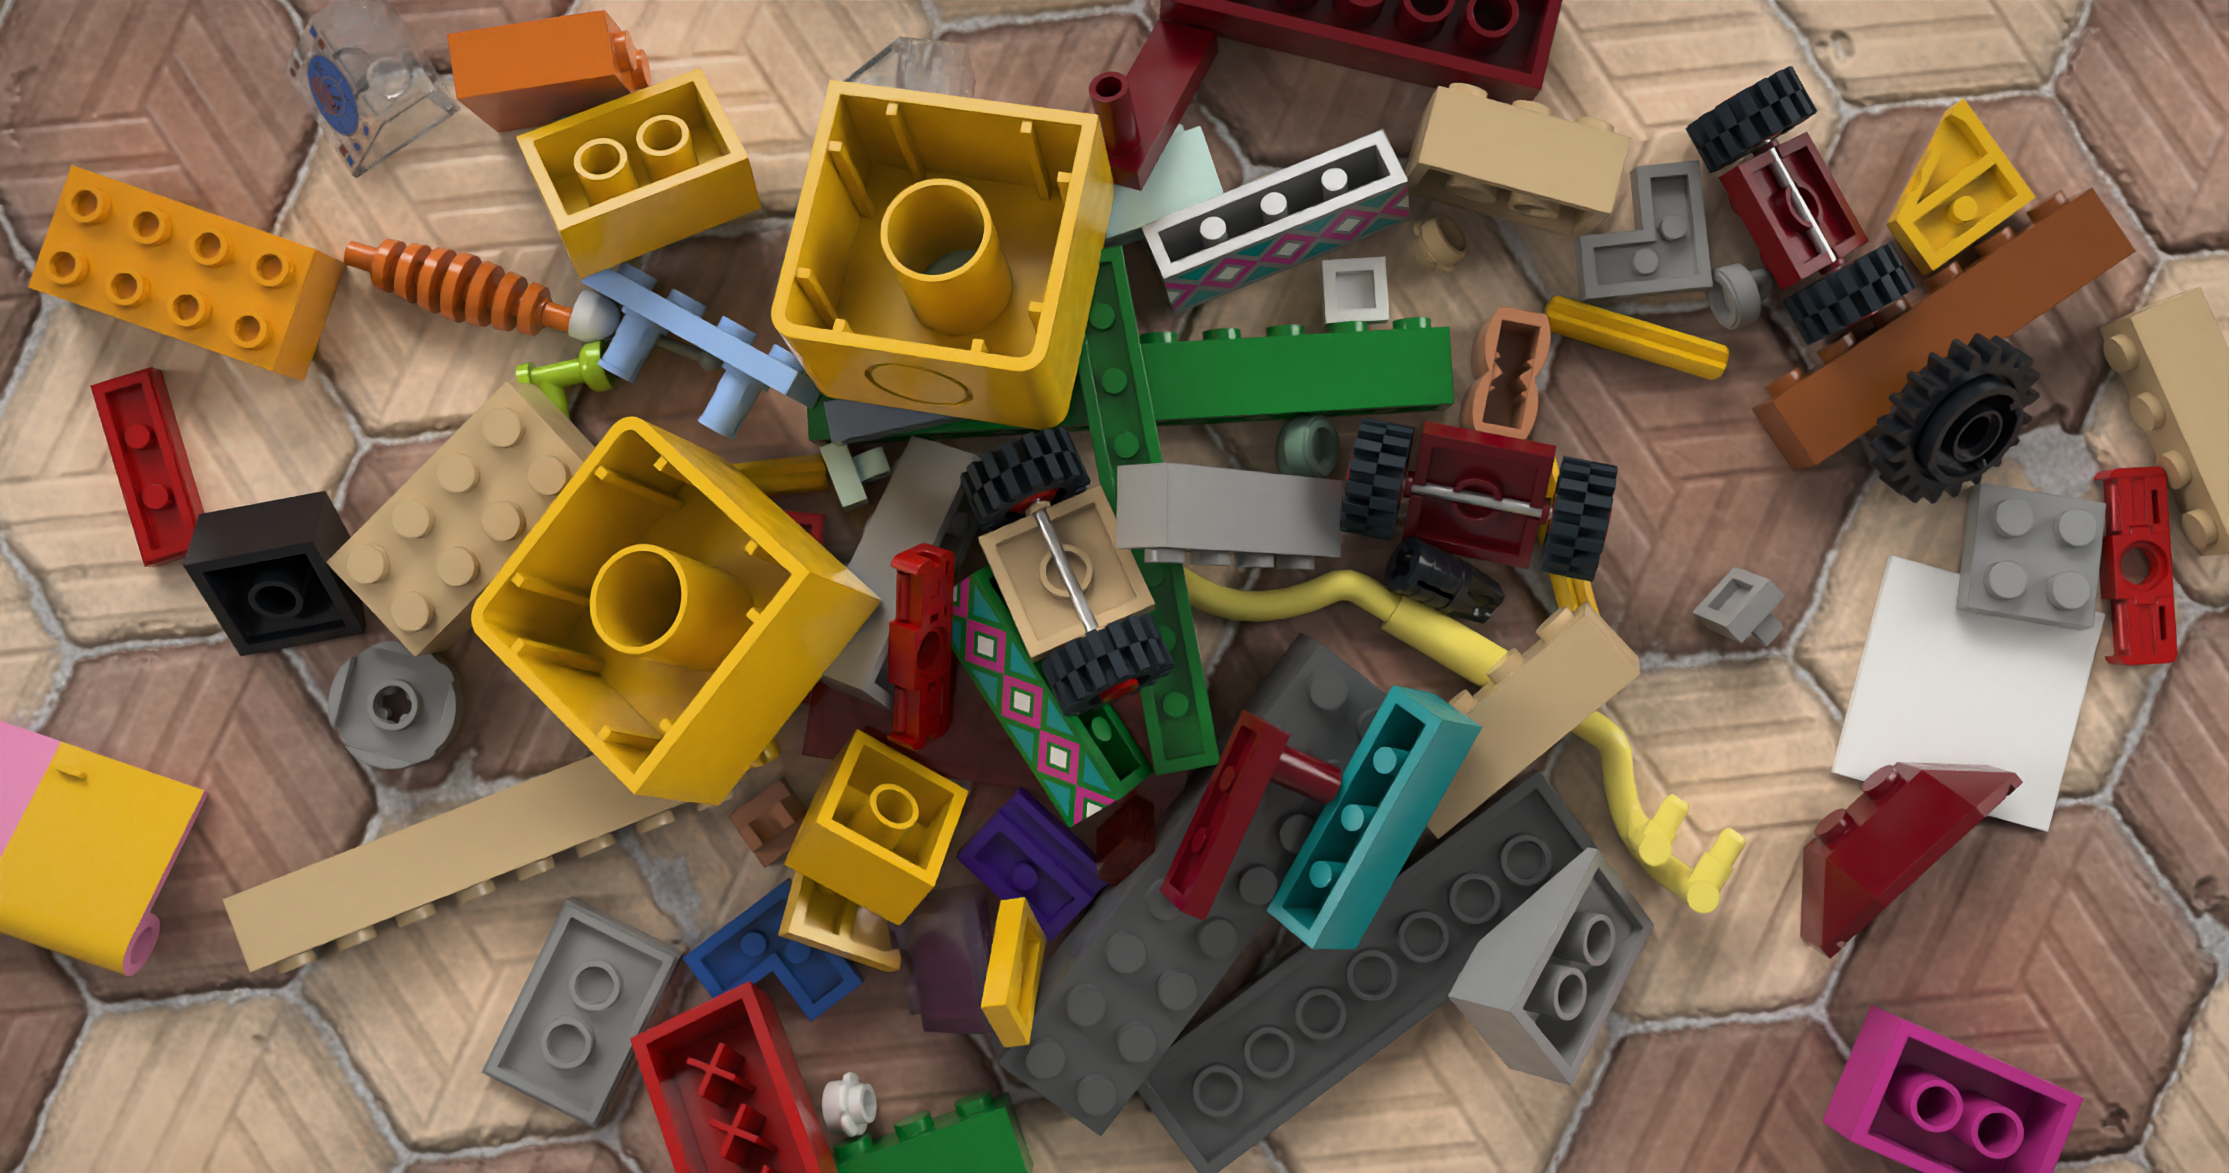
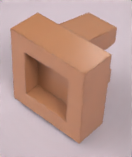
[728,777,807,868]

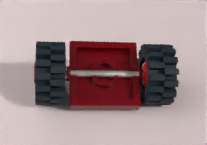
[1686,66,1917,345]
[1339,417,1618,582]

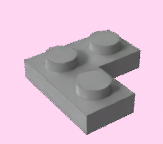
[1574,160,1713,303]

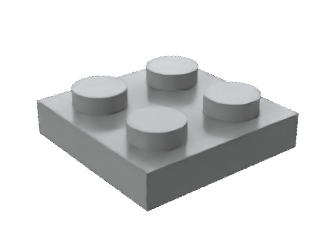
[1956,483,2106,630]

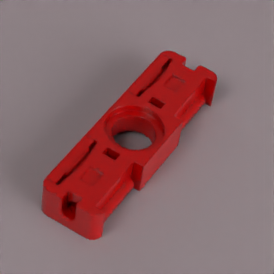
[2094,466,2178,665]
[887,542,955,751]

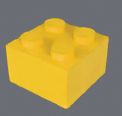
[784,729,969,926]

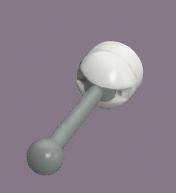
[568,289,724,372]

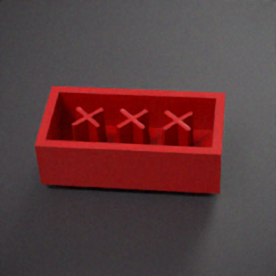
[630,981,838,1173]

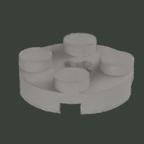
[328,641,465,769]

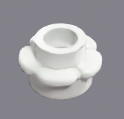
[822,1072,877,1137]

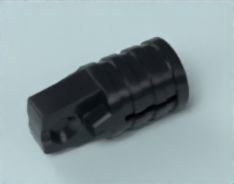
[1385,536,1505,624]

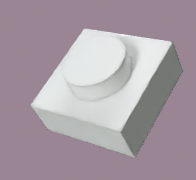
[1319,256,1389,327]

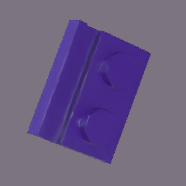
[956,786,1114,943]

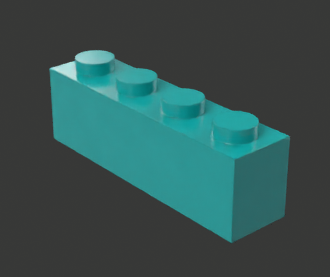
[1266,685,1482,949]

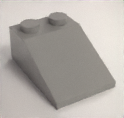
[1448,847,1654,1086]

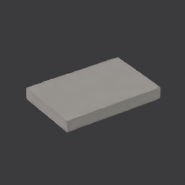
[481,897,685,1129]

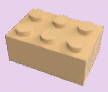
[1404,83,1632,239]

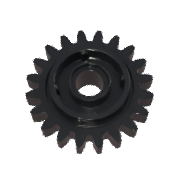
[1870,333,2040,504]

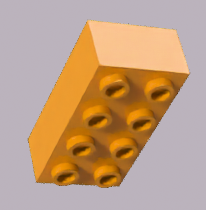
[28,165,346,381]

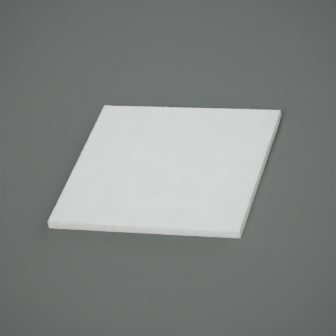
[1831,555,2105,832]

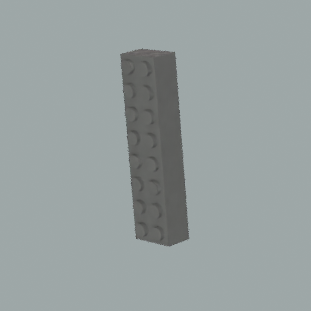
[990,632,1387,1136]

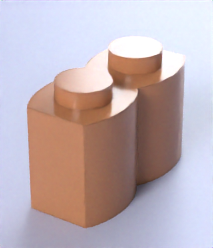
[1459,306,1551,440]

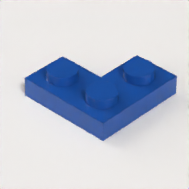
[683,877,865,1022]

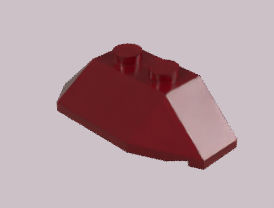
[1800,762,2023,959]

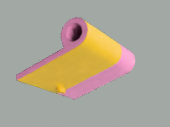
[0,721,208,976]

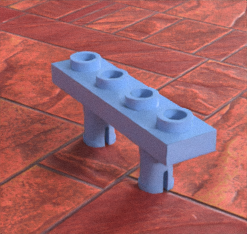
[582,262,821,440]

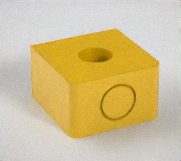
[771,80,1115,430]
[471,417,882,806]

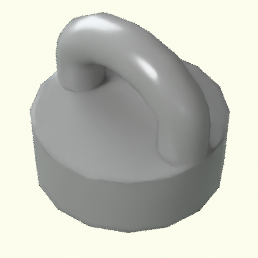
[1706,263,1775,330]

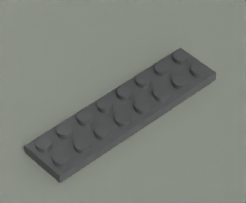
[1137,769,1598,1173]

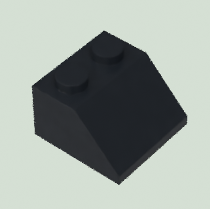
[183,491,366,656]

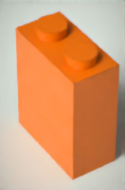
[447,10,652,133]

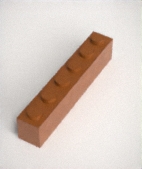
[1752,187,2136,471]

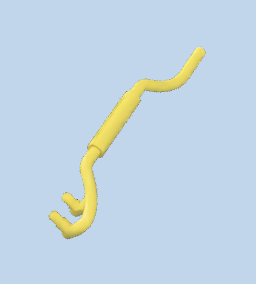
[1183,565,1746,914]

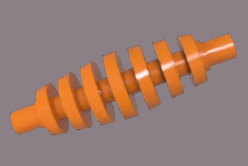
[344,239,573,336]

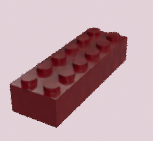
[1159,0,1563,105]

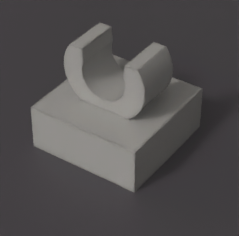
[1692,566,1785,647]

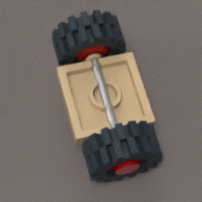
[960,428,1175,717]

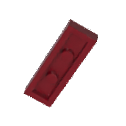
[1089,20,1219,191]
[1159,709,1342,921]

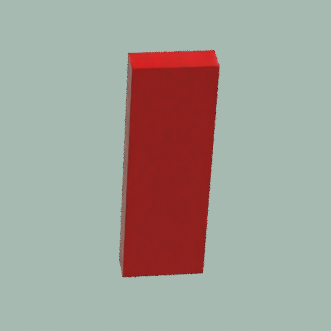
[90,367,204,568]

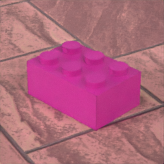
[1822,1004,2084,1173]

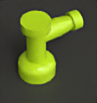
[516,339,618,420]

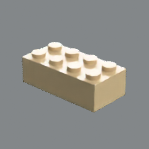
[326,381,595,657]

